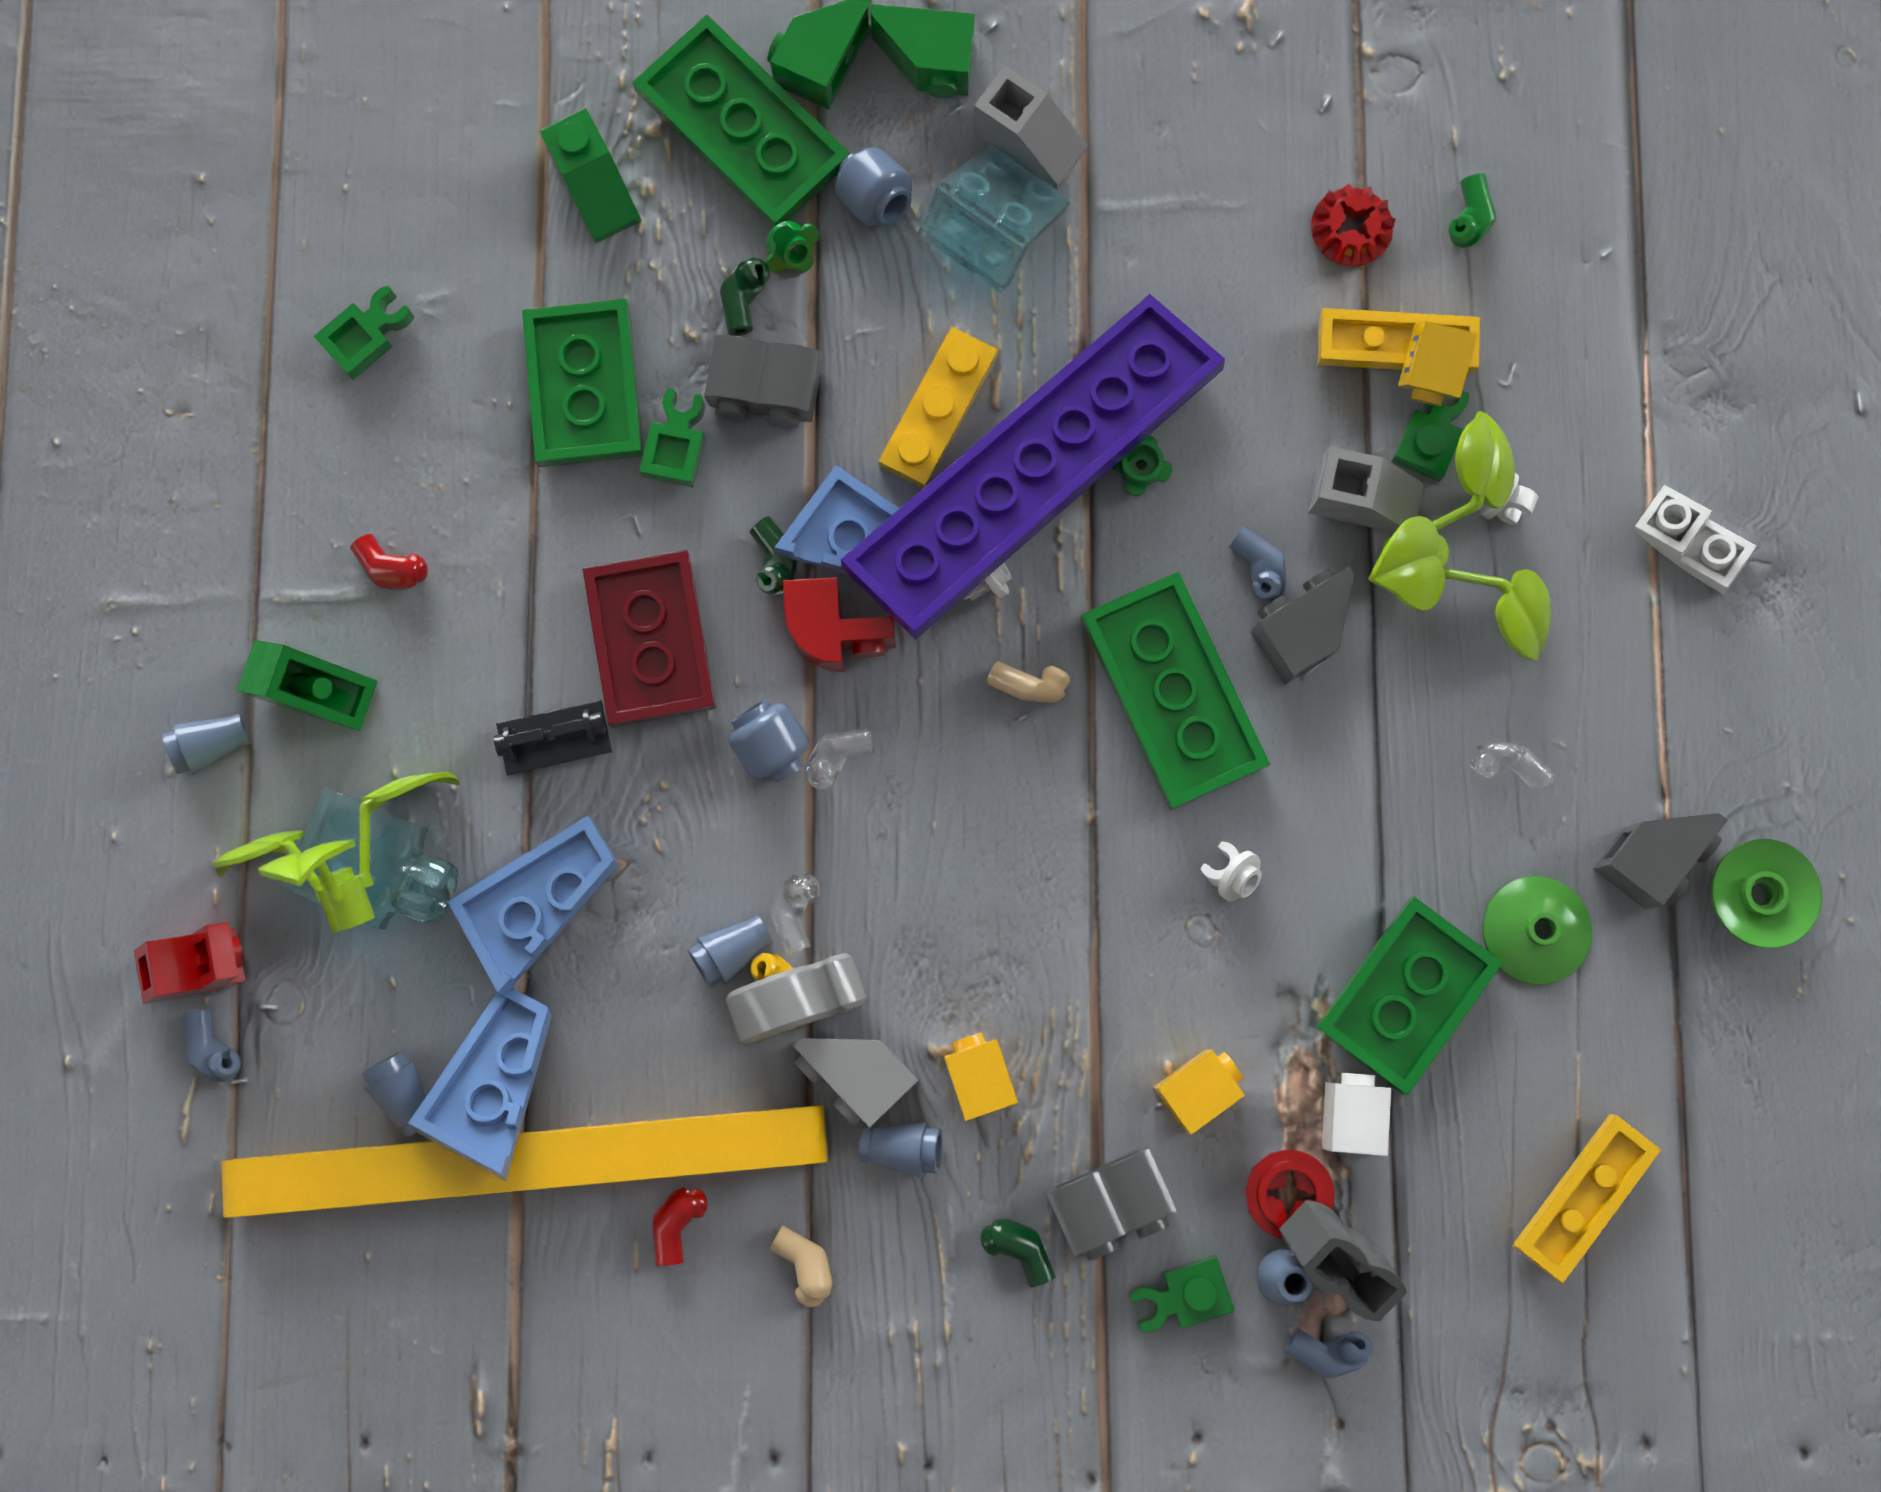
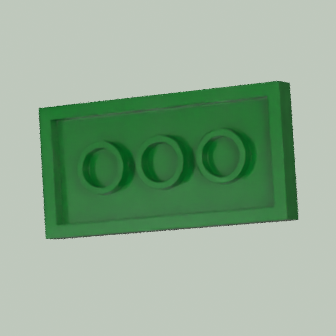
[632,14,850,227]
[1080,571,1271,811]

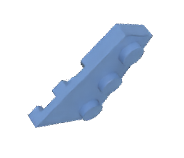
[774,465,900,576]
[447,816,619,996]
[408,988,552,1181]

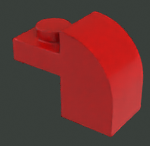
[783,577,896,672]
[133,922,246,1004]

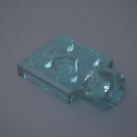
[281,787,459,930]

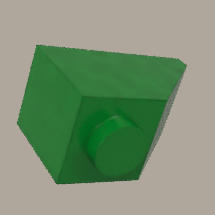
[767,0,872,110]
[870,4,975,98]
[539,108,642,243]
[236,640,378,731]

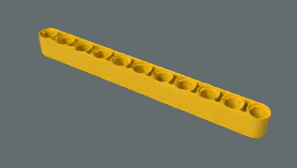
[221,1105,828,1218]

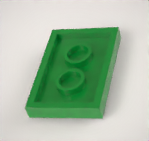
[522,299,643,467]
[1315,896,1503,1096]

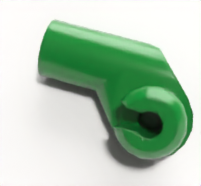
[1448,173,1496,248]

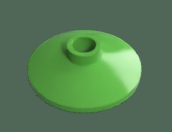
[1710,839,1822,948]
[1482,876,1592,985]

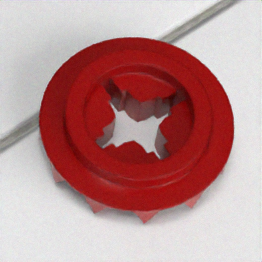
[1311,183,1396,267]
[1244,1149,1335,1239]

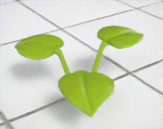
[1368,411,1551,661]
[212,772,460,933]

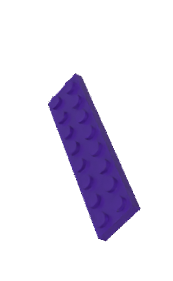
[840,294,1225,640]

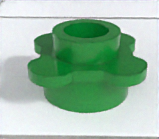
[766,221,820,273]
[1112,435,1172,496]

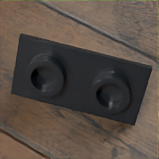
[494,700,613,776]

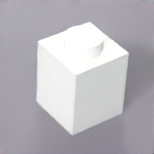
[1322,1073,1391,1156]

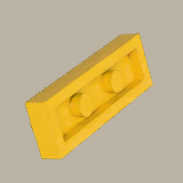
[1317,308,1480,374]
[878,326,998,489]
[1512,1114,1661,1283]

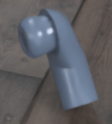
[1229,525,1287,601]

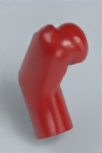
[652,1187,707,1266]

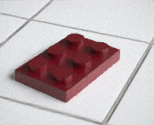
[582,550,717,728]

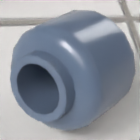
[835,147,912,227]
[728,699,809,783]

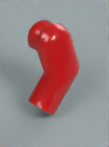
[350,534,428,590]

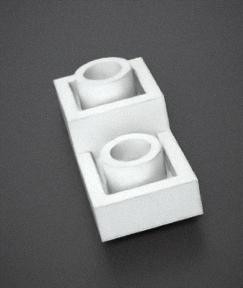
[1634,485,1756,595]

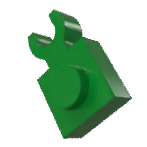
[313,286,414,380]
[639,388,705,488]
[1391,391,1469,482]
[1128,1255,1235,1332]

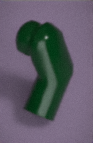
[720,258,770,336]
[749,516,798,595]
[980,1219,1056,1288]

